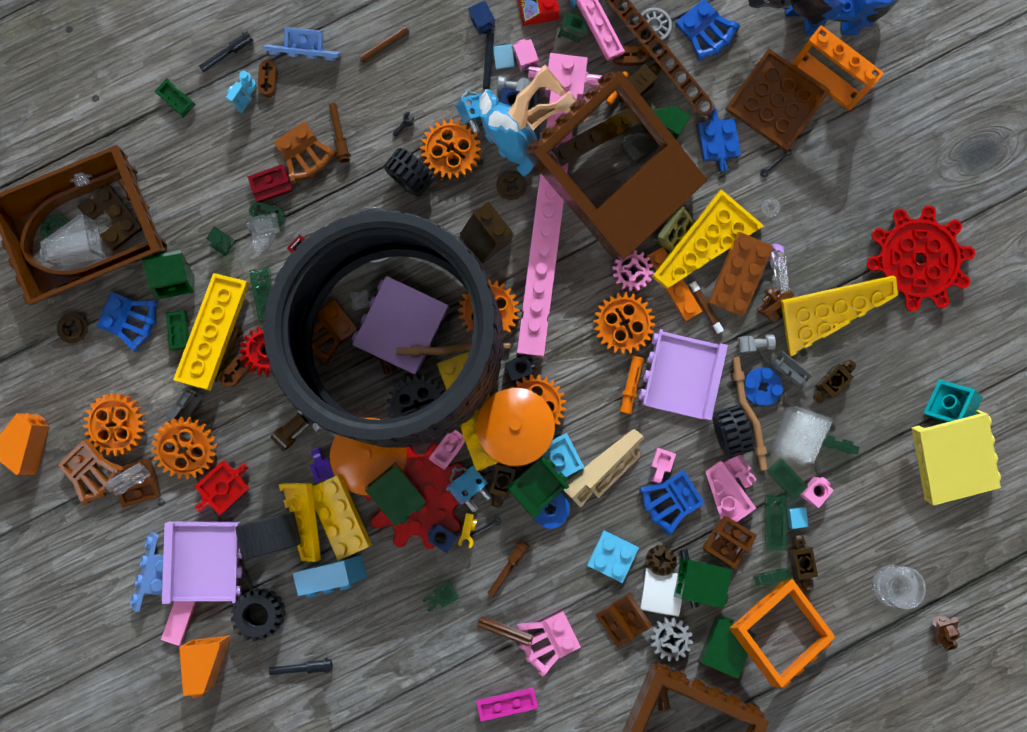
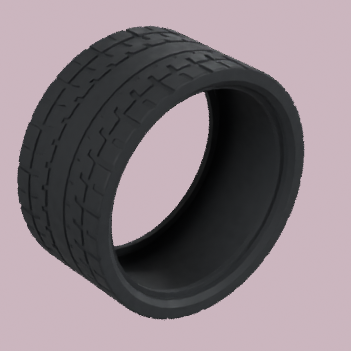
[264,210,504,448]

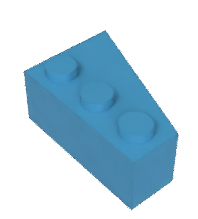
[293,555,367,598]

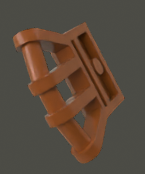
[274,121,337,184]
[312,300,358,364]
[58,439,123,505]

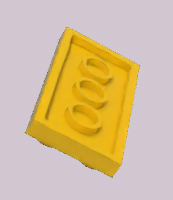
[312,474,372,561]

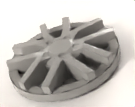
[637,8,672,40]

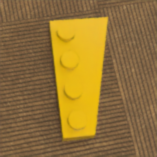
[279,483,321,562]

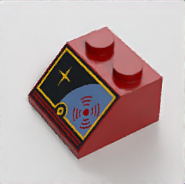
[518,0,559,26]

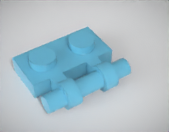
[226,71,257,113]

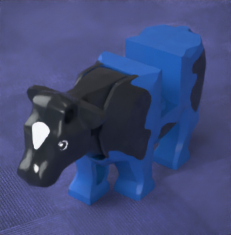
[748,0,899,35]

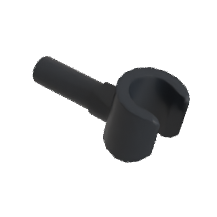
[393,112,414,136]

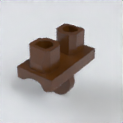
[757,288,795,322]
[932,615,960,651]

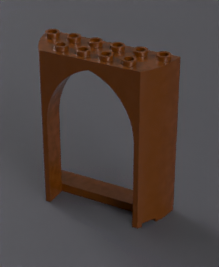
[0,145,167,305]

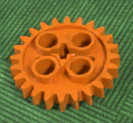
[420,118,481,181]
[458,279,520,338]
[593,292,656,355]
[510,374,566,425]
[83,393,147,456]
[151,417,217,479]

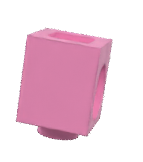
[513,39,539,72]
[799,477,834,508]

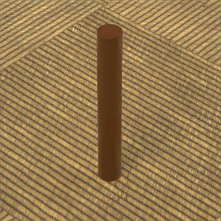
[359,26,409,63]

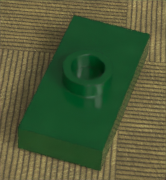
[154,78,196,118]
[166,310,189,351]

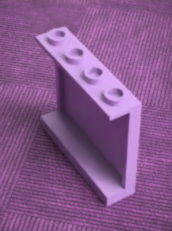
[352,276,449,375]
[639,329,728,421]
[162,522,242,604]

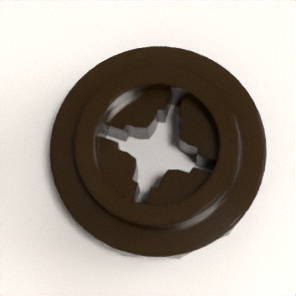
[496,170,527,201]
[57,313,88,343]
[646,545,677,576]

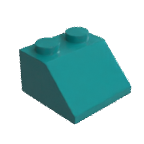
[923,379,983,423]

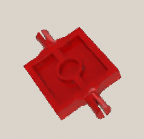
[194,460,251,515]

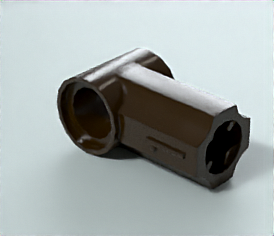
[270,413,310,452]

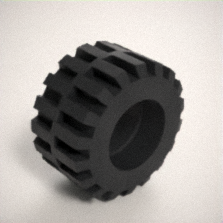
[383,148,435,197]
[713,405,754,458]
[231,588,285,641]

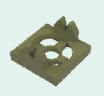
[653,206,694,253]

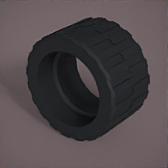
[235,512,301,559]

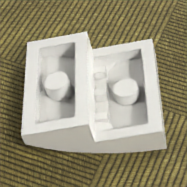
[640,568,682,617]

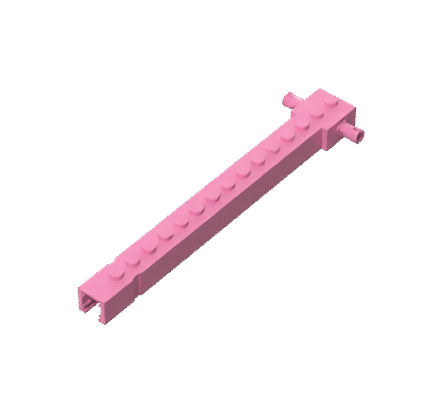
[517,53,603,358]

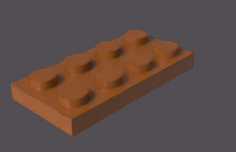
[708,232,774,317]

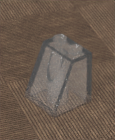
[40,214,105,268]
[771,406,833,466]

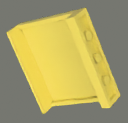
[911,410,1001,506]

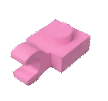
[651,448,676,484]
[724,455,756,488]

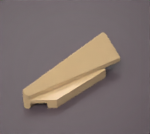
[564,429,644,508]

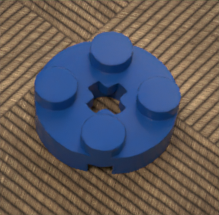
[744,368,783,406]
[533,493,570,529]

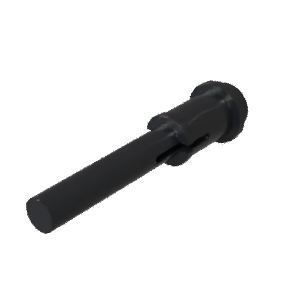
[199,31,254,72]
[269,658,333,675]

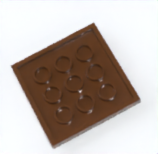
[725,48,831,152]

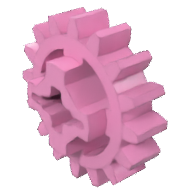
[612,250,654,292]

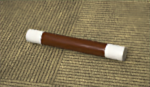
[689,281,724,334]

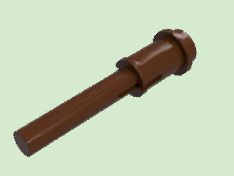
[329,103,351,163]
[487,540,530,597]

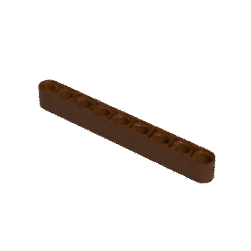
[607,0,715,116]

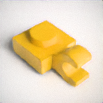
[458,513,477,548]

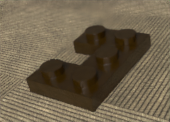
[77,183,142,251]

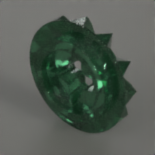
[40,215,72,245]

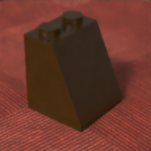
[460,201,513,264]

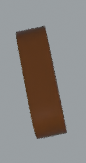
[613,46,649,66]
[258,60,278,97]
[220,355,252,387]

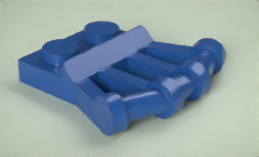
[675,0,740,62]
[96,292,158,352]
[639,470,705,535]

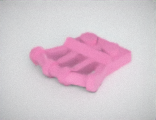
[517,611,581,677]

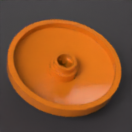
[476,388,555,466]
[330,418,407,496]

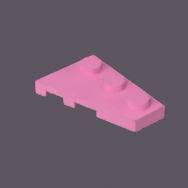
[705,460,756,522]

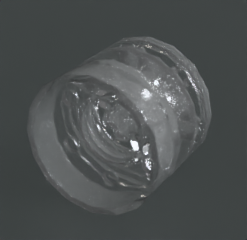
[872,565,926,609]

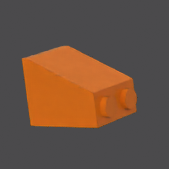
[0,413,49,475]
[179,636,231,698]

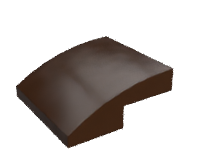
[115,457,161,508]
[702,515,757,569]
[596,593,652,648]

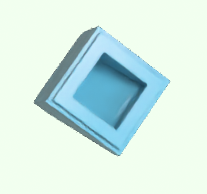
[493,44,514,70]
[787,507,809,529]

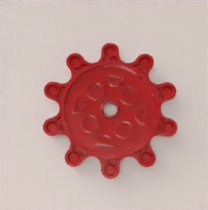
[866,205,975,312]
[363,443,473,549]

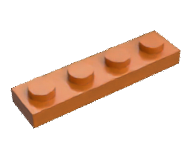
[646,247,702,322]

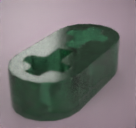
[249,202,286,226]
[753,568,791,586]

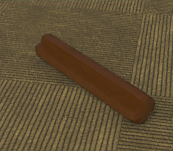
[477,616,533,646]

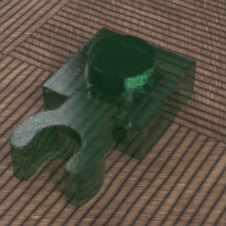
[422,580,459,612]

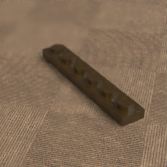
[550,107,641,167]

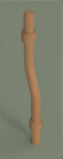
[396,343,511,357]
[732,357,768,470]

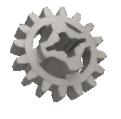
[649,617,693,661]

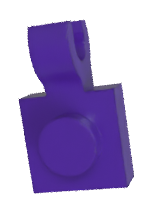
[310,447,334,483]

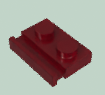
[247,164,293,203]

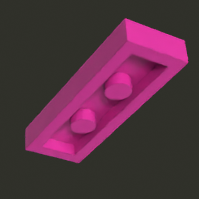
[476,687,538,721]

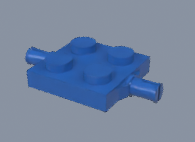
[697,108,741,173]

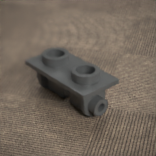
[771,351,813,389]
[166,385,204,422]

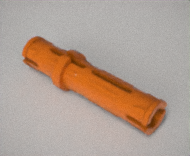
[619,356,644,414]

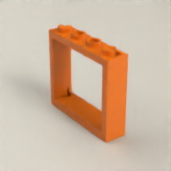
[792,25,884,111]
[729,579,835,688]

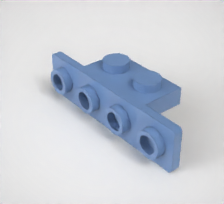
[263,27,341,61]
[130,532,164,612]

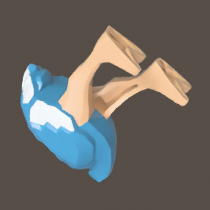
[478,65,589,176]

